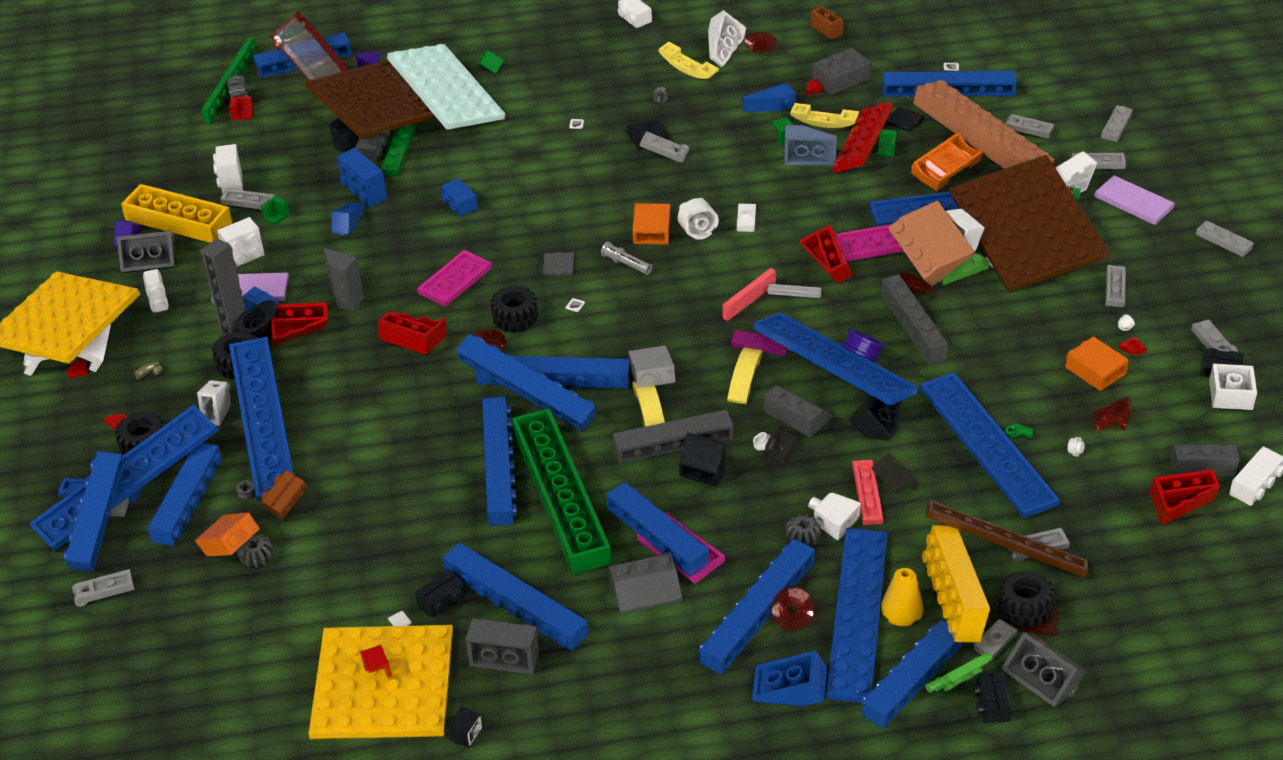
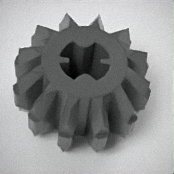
[227,75,248,97]
[786,514,821,546]
[237,533,273,568]

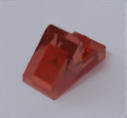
[1093,396,1132,431]

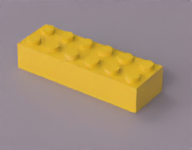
[121,184,232,243]
[922,525,990,643]

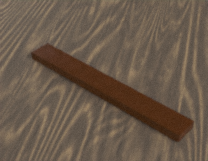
[925,500,1088,578]

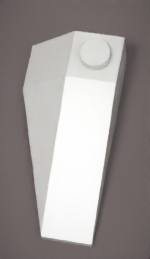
[708,10,746,67]

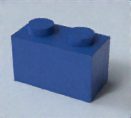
[440,178,478,217]

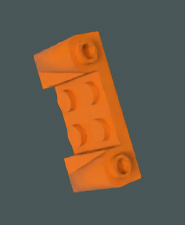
[911,132,984,191]

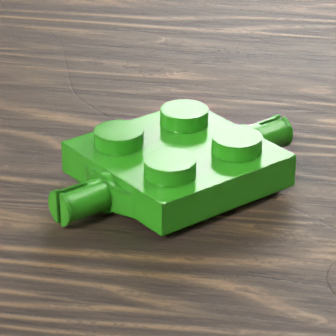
[925,652,993,693]

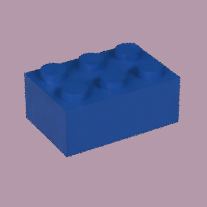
[337,148,387,207]

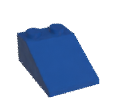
[752,650,827,706]

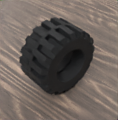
[491,285,538,332]
[212,331,257,379]
[115,411,165,456]
[999,571,1054,627]

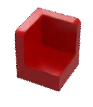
[229,97,254,120]
[360,645,391,678]

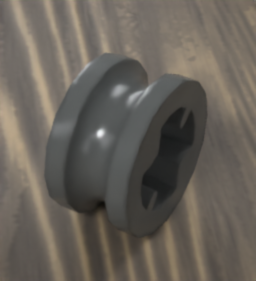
[653,87,668,103]
[236,480,256,500]

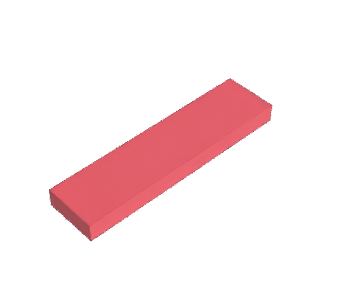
[723,268,776,321]
[852,460,883,525]

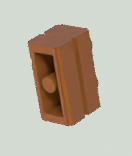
[811,6,844,40]
[261,470,307,520]

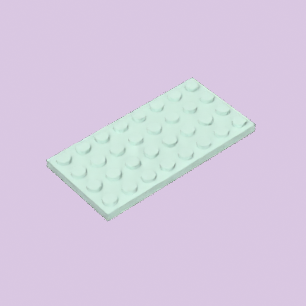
[387,44,505,129]

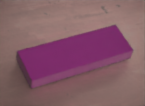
[731,330,788,356]

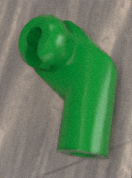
[1004,423,1034,439]

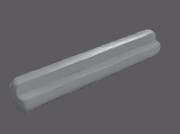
[767,284,822,298]

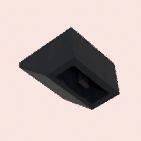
[679,432,725,487]

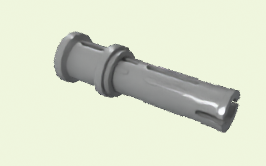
[601,241,652,275]

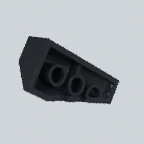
[849,395,902,441]

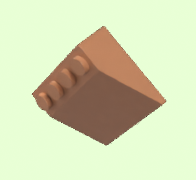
[888,201,975,286]

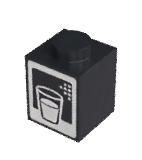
[447,706,483,747]

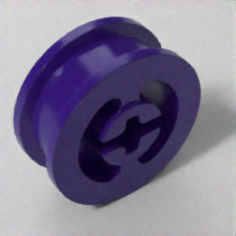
[841,328,886,361]

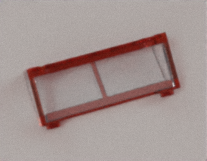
[270,11,350,81]

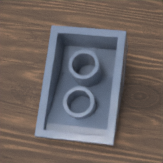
[785,125,837,166]

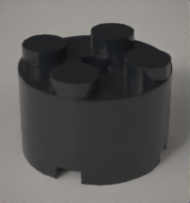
[330,118,359,152]

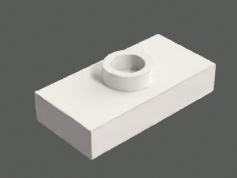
[737,204,756,232]

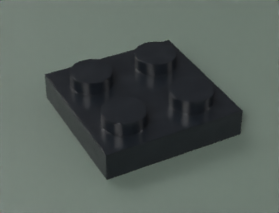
[626,118,669,150]

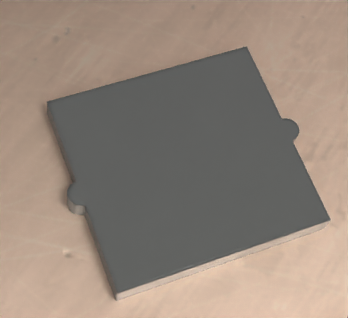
[543,252,574,277]

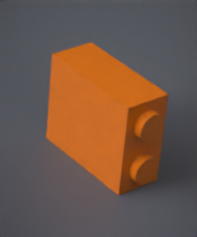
[633,204,671,244]
[1065,336,1129,391]
[195,512,260,556]

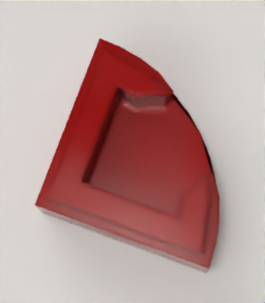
[806,78,822,95]
[1119,337,1147,355]
[67,359,88,378]
[104,414,127,431]

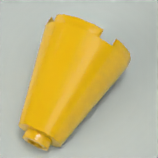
[881,568,924,626]

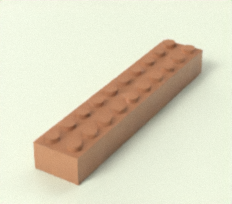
[913,80,1055,169]

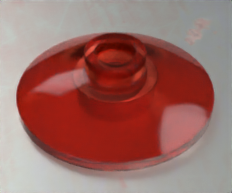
[745,32,776,52]
[900,272,933,294]
[472,329,506,351]
[771,587,814,631]

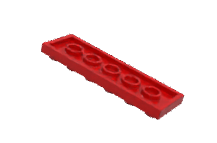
[832,102,893,173]

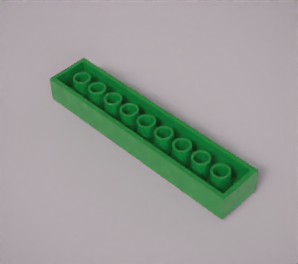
[512,408,612,575]

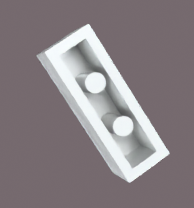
[1229,446,1283,506]

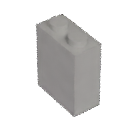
[628,346,676,388]

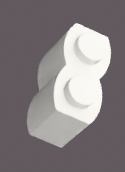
[143,269,168,313]

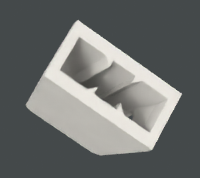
[197,380,231,426]
[808,493,861,541]

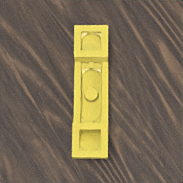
[659,42,719,79]
[790,103,859,128]
[727,347,763,404]
[632,381,665,427]

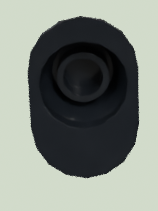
[237,300,277,336]

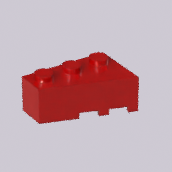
[799,225,853,284]
[270,302,328,347]
[378,312,446,355]
[1149,469,1220,525]

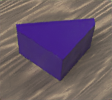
[355,52,381,68]
[114,221,143,248]

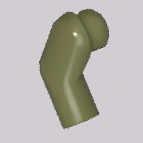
[133,361,163,380]

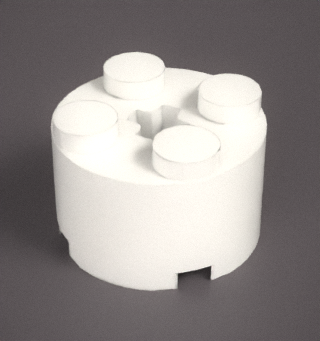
[678,198,719,240]

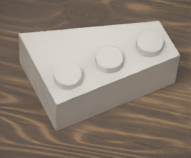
[1056,151,1097,194]

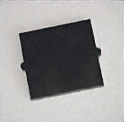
[885,107,924,132]

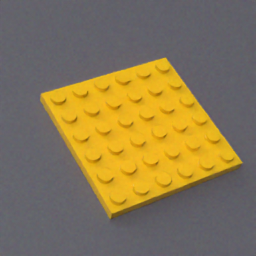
[0,271,140,364]
[309,625,453,739]

